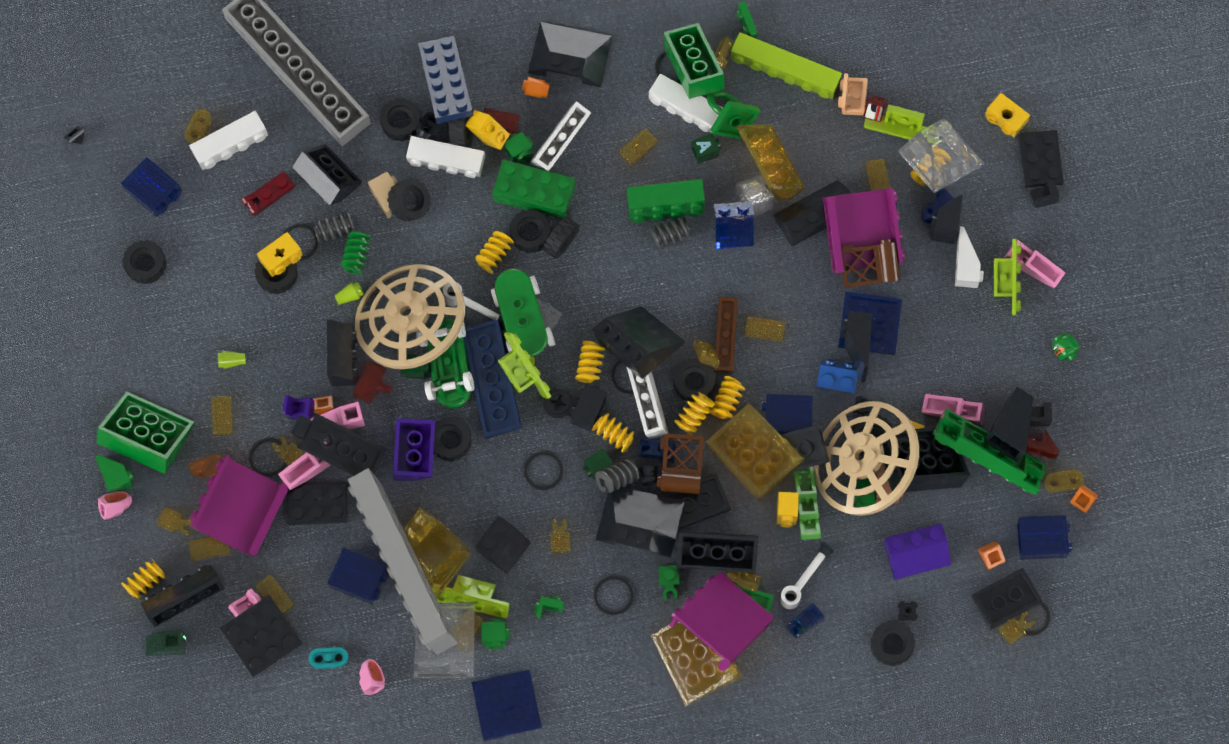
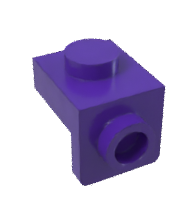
[282,396,315,419]

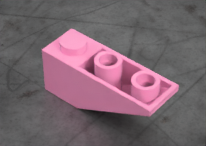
[311,402,365,430]

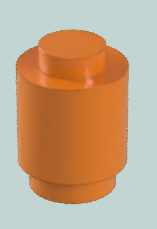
[522,77,550,99]

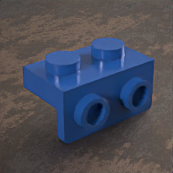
[816,359,858,393]

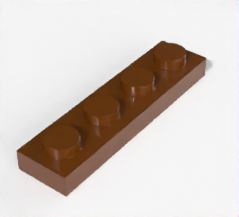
[714,297,738,373]

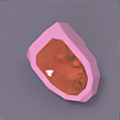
[98,491,132,520]
[359,659,385,695]

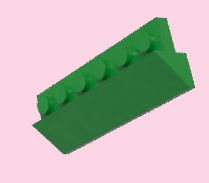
[932,408,1046,495]

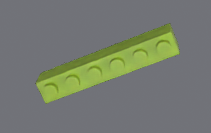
[730,32,842,99]

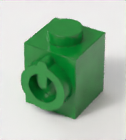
[503,132,534,164]
[481,619,510,650]

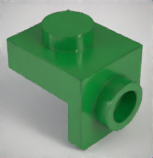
[534,596,565,620]

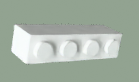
[649,74,723,133]
[529,101,591,171]
[189,111,268,170]
[406,136,485,178]
[627,367,669,440]

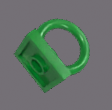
[707,91,760,140]

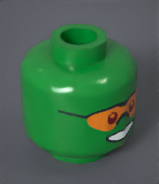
[1051,332,1080,362]

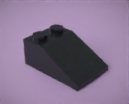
[841,312,872,382]

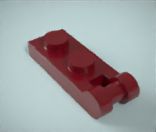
[241,171,295,216]

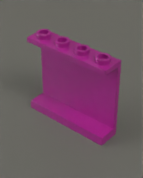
[823,188,905,273]
[189,455,289,557]
[669,572,774,672]

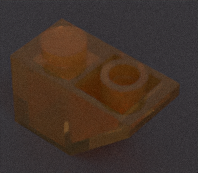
[187,453,224,482]

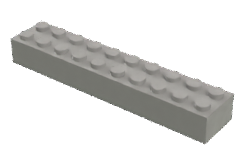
[222,0,371,147]
[348,468,458,655]

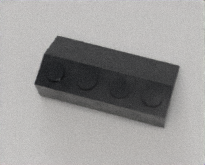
[773,180,851,246]
[677,531,759,573]
[141,565,225,627]

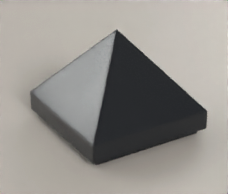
[64,126,85,144]

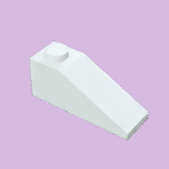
[955,226,984,288]

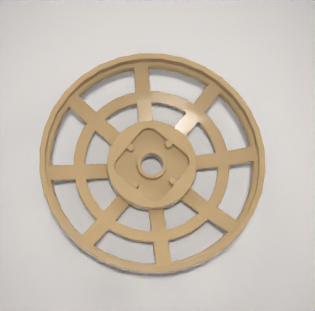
[355,264,465,369]
[814,401,919,516]

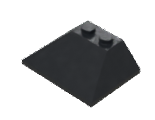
[528,22,612,87]
[596,487,685,558]

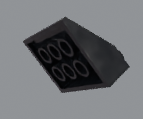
[592,306,686,379]
[881,427,970,492]

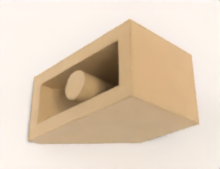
[368,172,397,219]

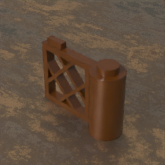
[841,239,901,288]
[657,433,704,494]

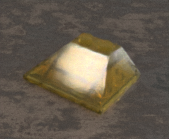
[403,507,471,598]

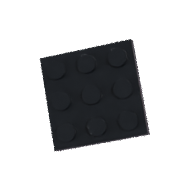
[220,595,303,677]

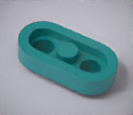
[308,647,349,669]

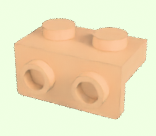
[838,73,868,116]

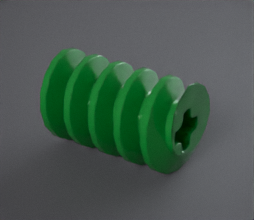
[340,232,371,274]

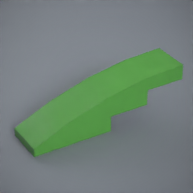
[794,467,821,540]

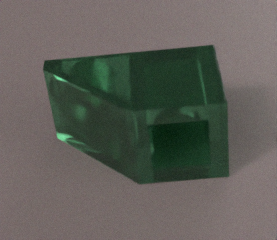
[145,631,186,656]

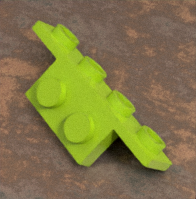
[863,104,940,146]
[994,239,1021,316]
[498,332,551,399]
[432,575,510,619]

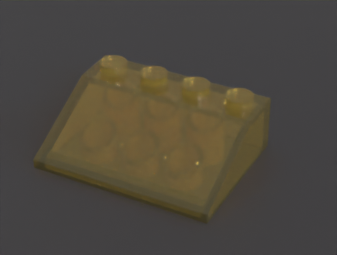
[736,125,805,201]
[706,403,803,502]
[651,622,743,706]

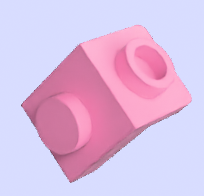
[228,589,261,617]

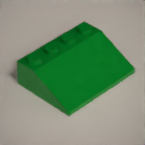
[96,391,194,474]

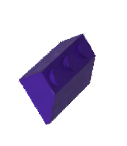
[393,418,435,481]
[883,523,951,580]

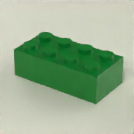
[663,23,724,99]
[492,160,576,219]
[627,179,705,223]

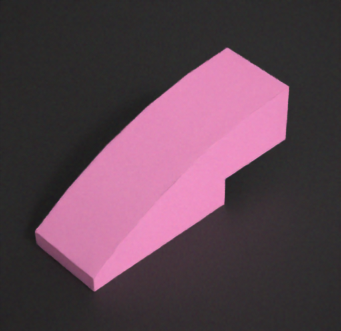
[1004,240,1065,288]
[922,394,986,426]
[278,441,331,490]

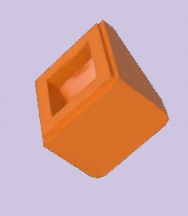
[313,395,334,415]
[1070,484,1098,514]
[978,541,1006,570]

